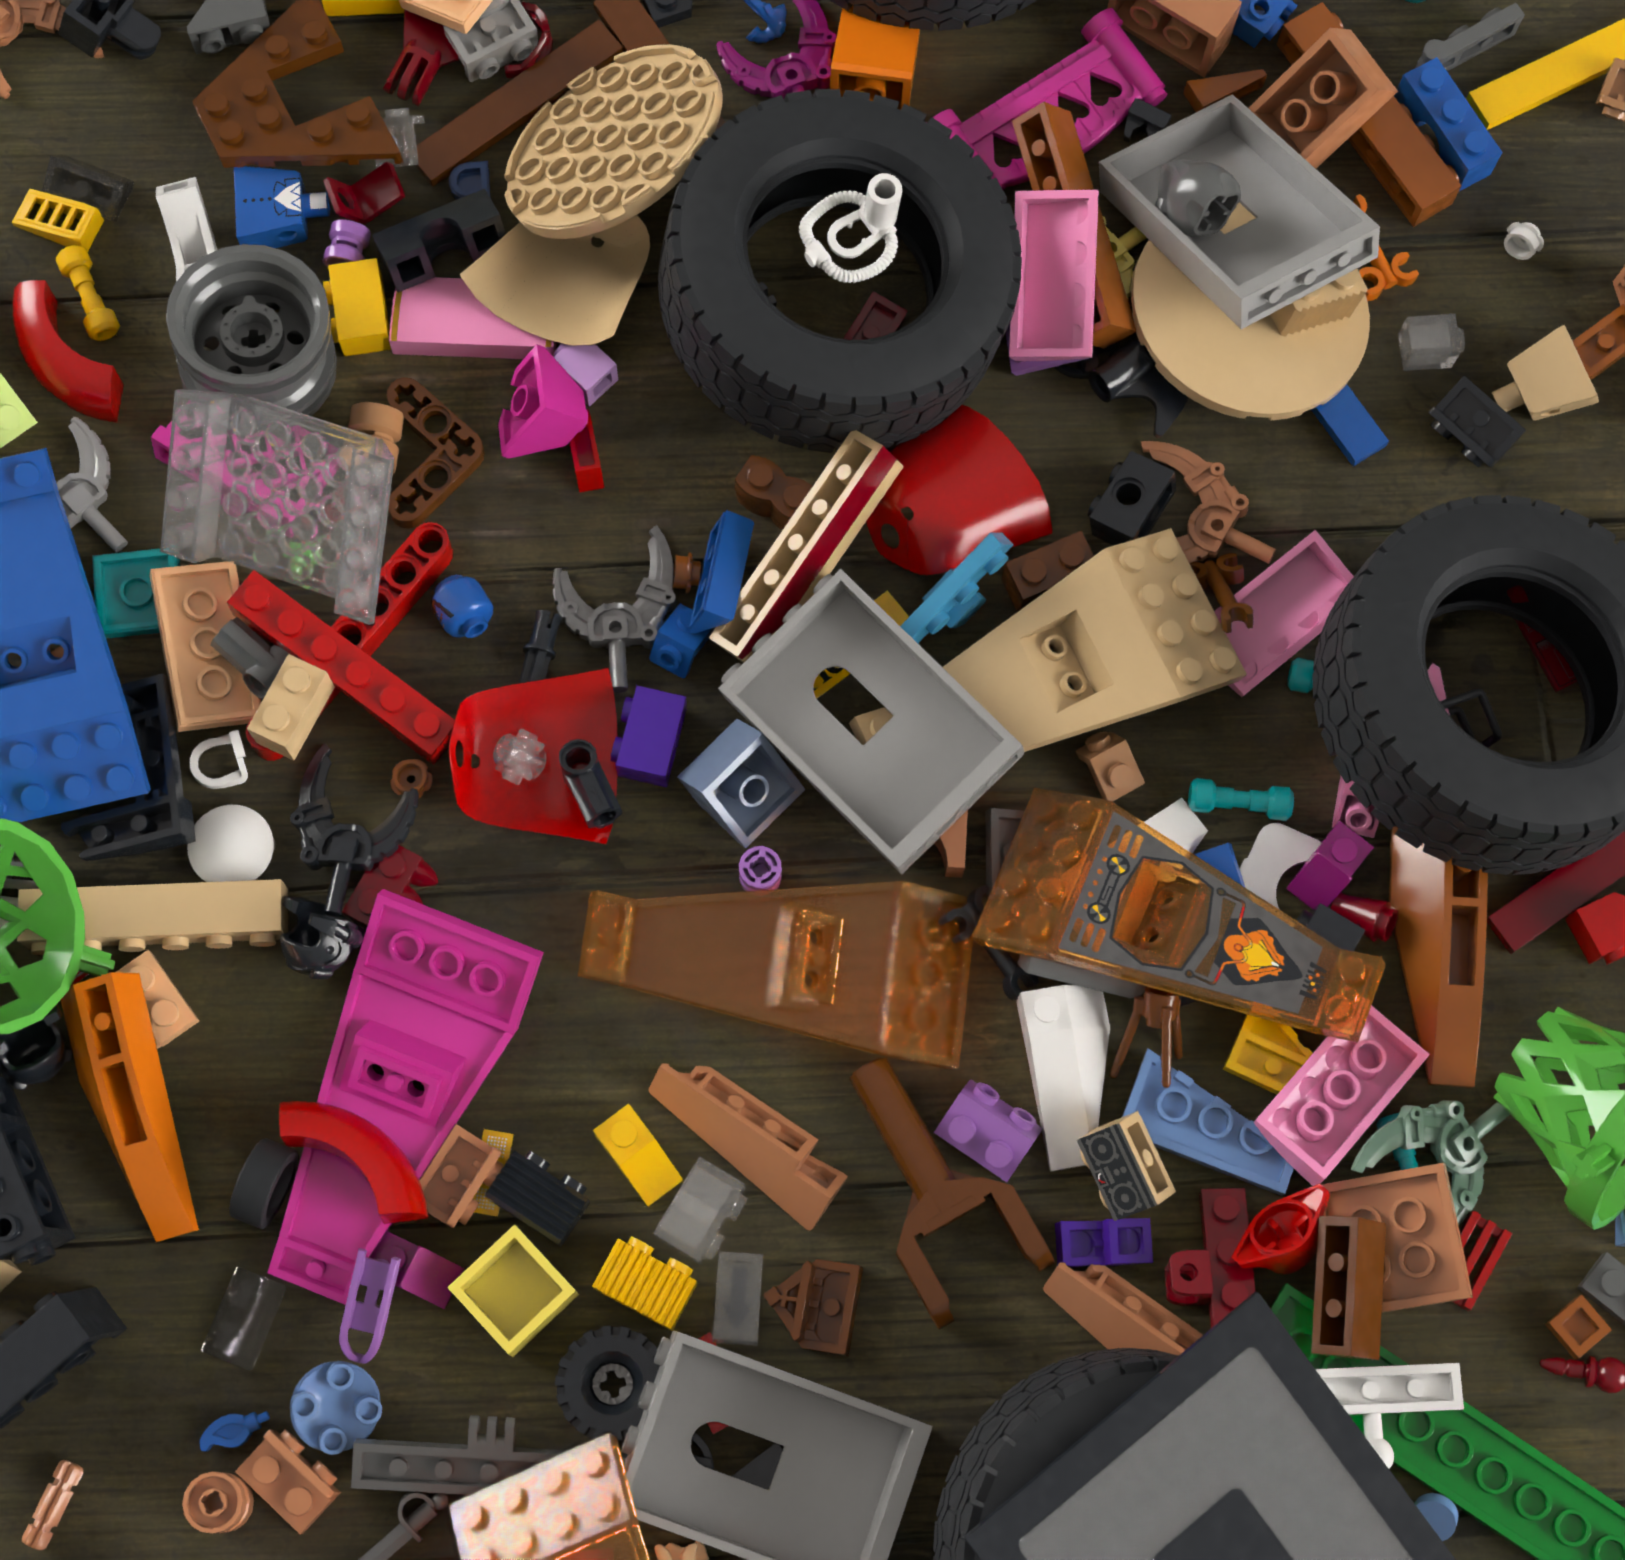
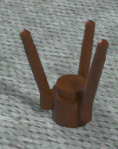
[1109,986,1183,1088]

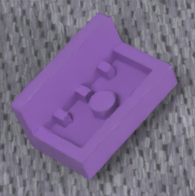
[934,1080,1042,1182]

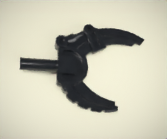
[290,743,419,917]

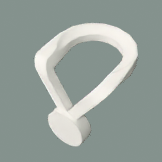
[189,730,248,789]

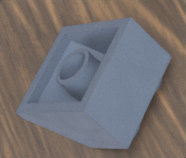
[677,719,805,848]

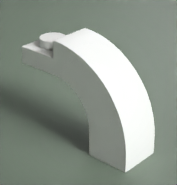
[156,177,217,282]

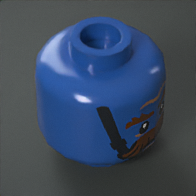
[431,575,493,638]

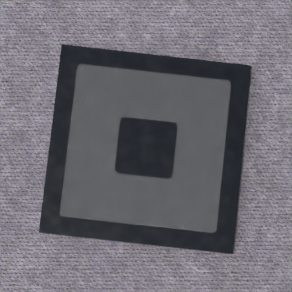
[963,1292,1456,1560]

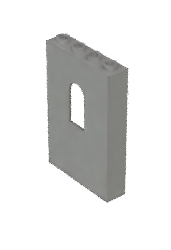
[1099,94,1380,329]
[718,569,1024,875]
[605,1331,933,1560]

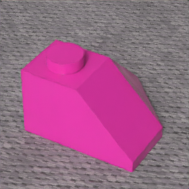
[498,344,588,458]

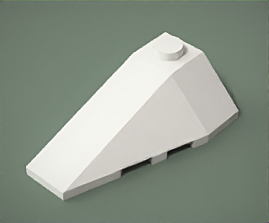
[1016,985,1110,1172]

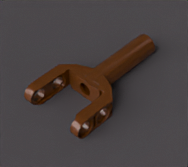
[849,1057,1055,1330]

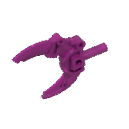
[716,0,837,99]

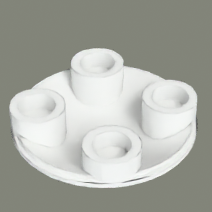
[187,805,276,882]

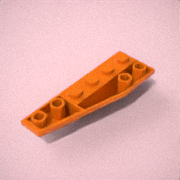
[61,972,199,1242]

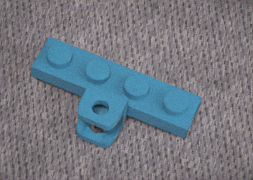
[900,532,1014,643]

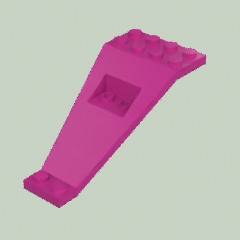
[267,889,544,1305]

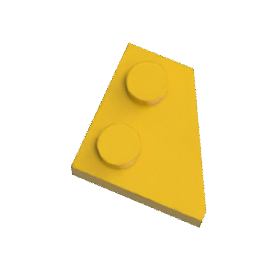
[1222,1001,1313,1095]

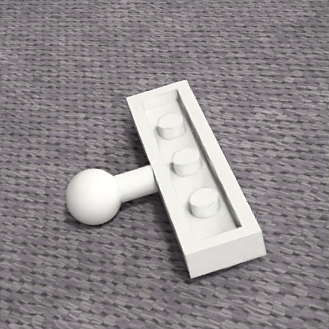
[1315,1363,1464,1469]

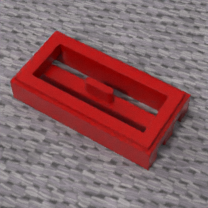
[1451,1210,1512,1311]

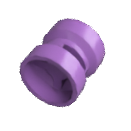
[322,220,371,268]
[739,846,782,897]

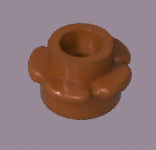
[673,552,701,593]
[390,759,433,799]

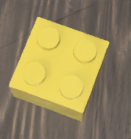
[447,1224,579,1357]

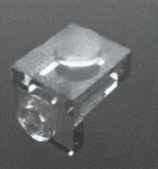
[375,108,425,168]

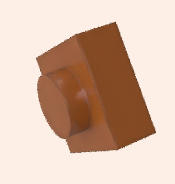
[1545,1295,1612,1359]

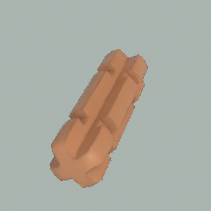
[22,1460,83,1550]

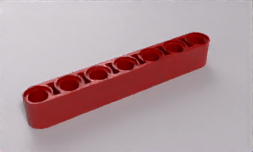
[246,522,453,761]

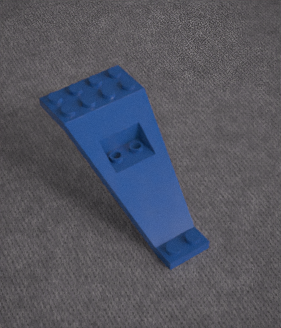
[0,448,151,823]

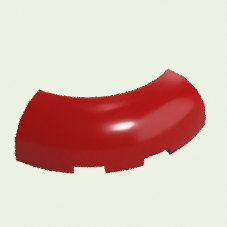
[13,280,124,423]
[279,1101,429,1224]

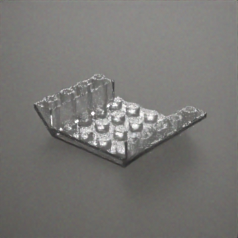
[160,389,395,625]

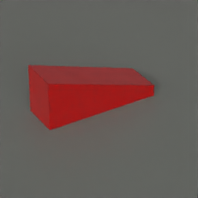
[570,409,605,493]

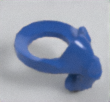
[743,0,787,44]

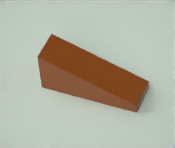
[1183,69,1267,112]

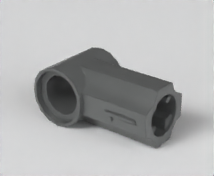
[211,617,289,700]

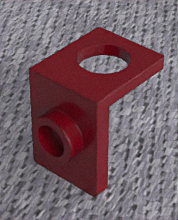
[323,161,405,225]

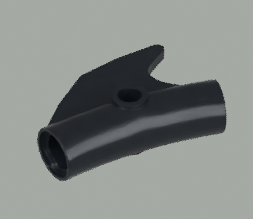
[1088,334,1189,438]

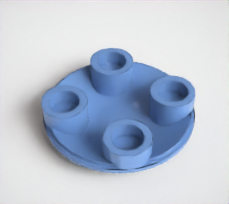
[290,1361,382,1455]

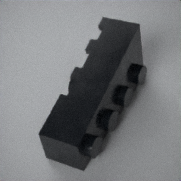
[0,1287,128,1430]

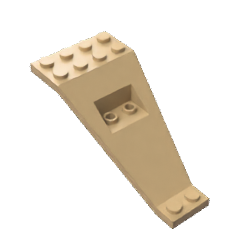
[849,528,1247,752]

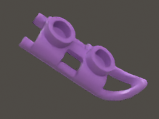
[339,1248,401,1364]

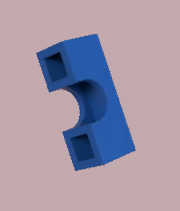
[1394,57,1503,191]

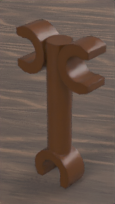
[1189,553,1254,633]

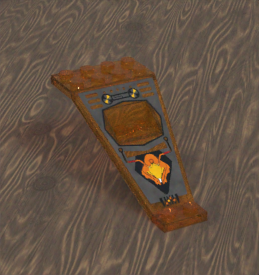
[972,788,1386,1042]

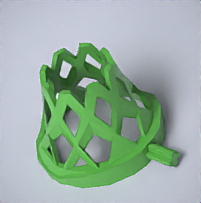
[0,818,115,1034]
[1493,1007,1625,1230]

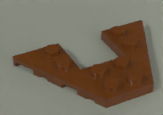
[192,0,403,168]

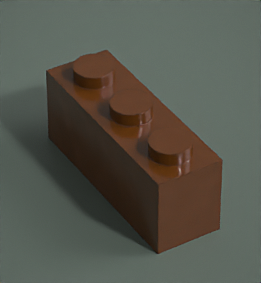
[1311,1216,1386,1360]

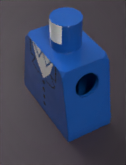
[234,166,330,248]

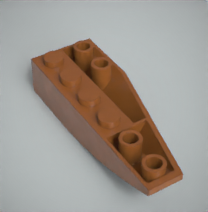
[1389,826,1488,1088]

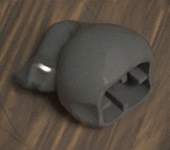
[1155,159,1241,236]

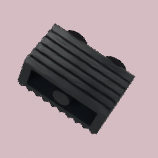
[484,1150,591,1247]

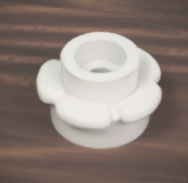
[1504,222,1544,260]

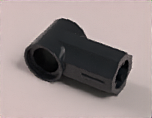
[559,739,622,829]

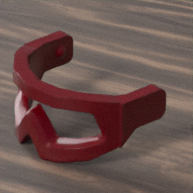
[505,1,553,78]

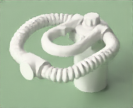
[799,173,902,283]

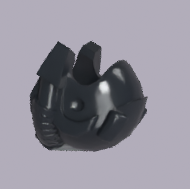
[280,896,364,979]
[0,1004,73,1090]

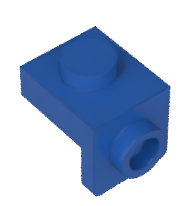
[649,603,715,678]

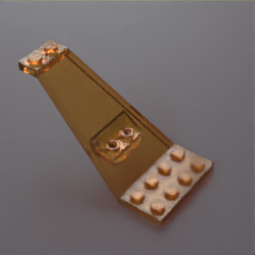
[578,881,974,1070]

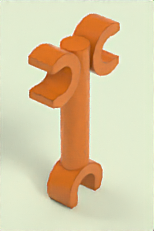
[1353,194,1419,301]

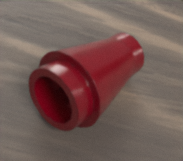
[1331,892,1399,942]

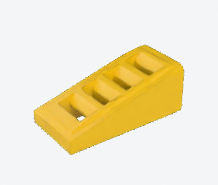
[12,189,104,252]

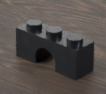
[372,188,506,292]

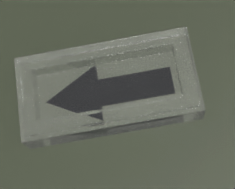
[713,1251,763,1346]

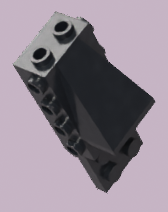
[0,1077,76,1266]

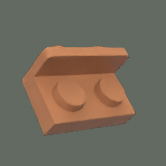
[235,1429,341,1534]

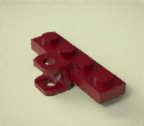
[1164,1188,1255,1328]

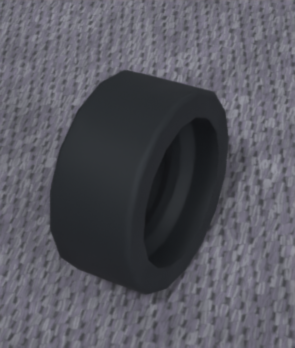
[229,1138,298,1229]

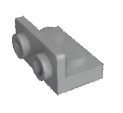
[443,0,538,82]

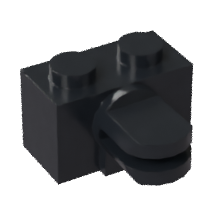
[58,0,161,60]

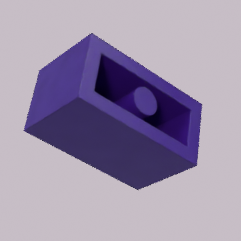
[610,685,687,788]

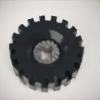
[555,1326,660,1443]

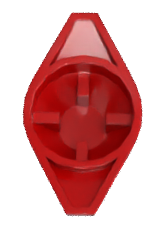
[1231,1183,1330,1275]

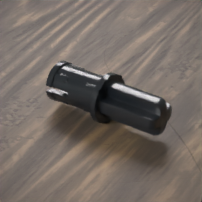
[518,610,562,684]

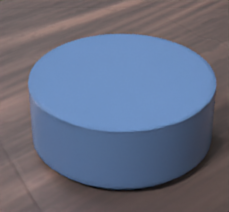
[1414,1493,1459,1541]

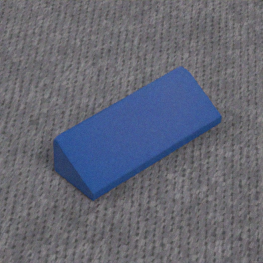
[689,510,754,633]

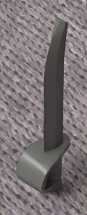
[358,1491,449,1560]

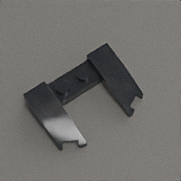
[61,673,196,861]

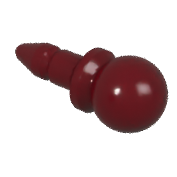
[1539,1356,1625,1394]

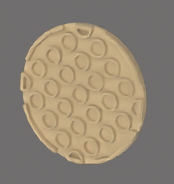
[504,44,723,239]
[1130,202,1370,421]

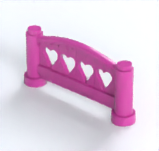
[933,8,1167,191]

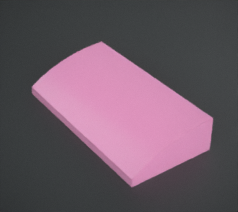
[1253,997,1430,1186]

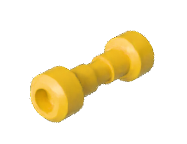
[56,245,120,341]

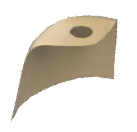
[460,215,650,346]

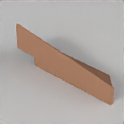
[649,1063,848,1231]
[1043,1262,1203,1356]

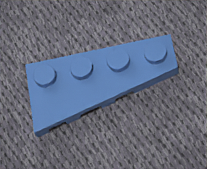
[1122,1049,1294,1196]

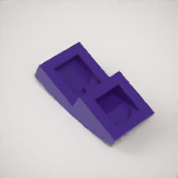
[1055,1218,1153,1267]

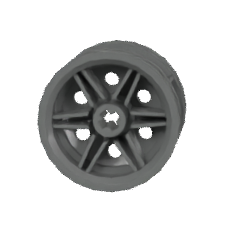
[166,244,337,435]

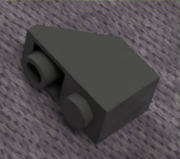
[187,0,271,54]

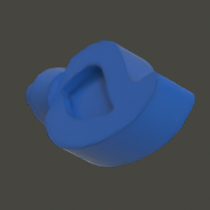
[199,1411,270,1452]

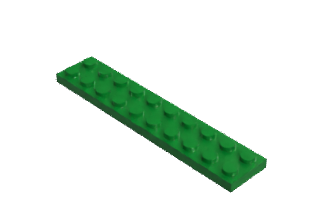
[1270,1283,1625,1560]

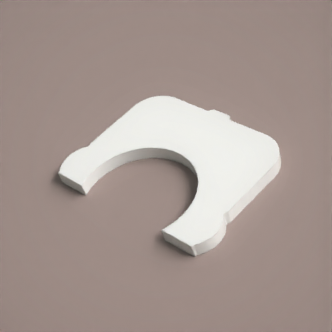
[1239,823,1321,927]

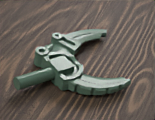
[1351,1100,1510,1225]

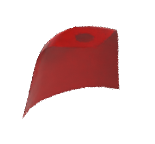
[866,405,1053,575]
[449,668,618,844]

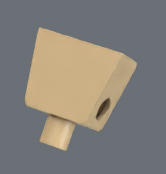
[1492,325,1599,421]

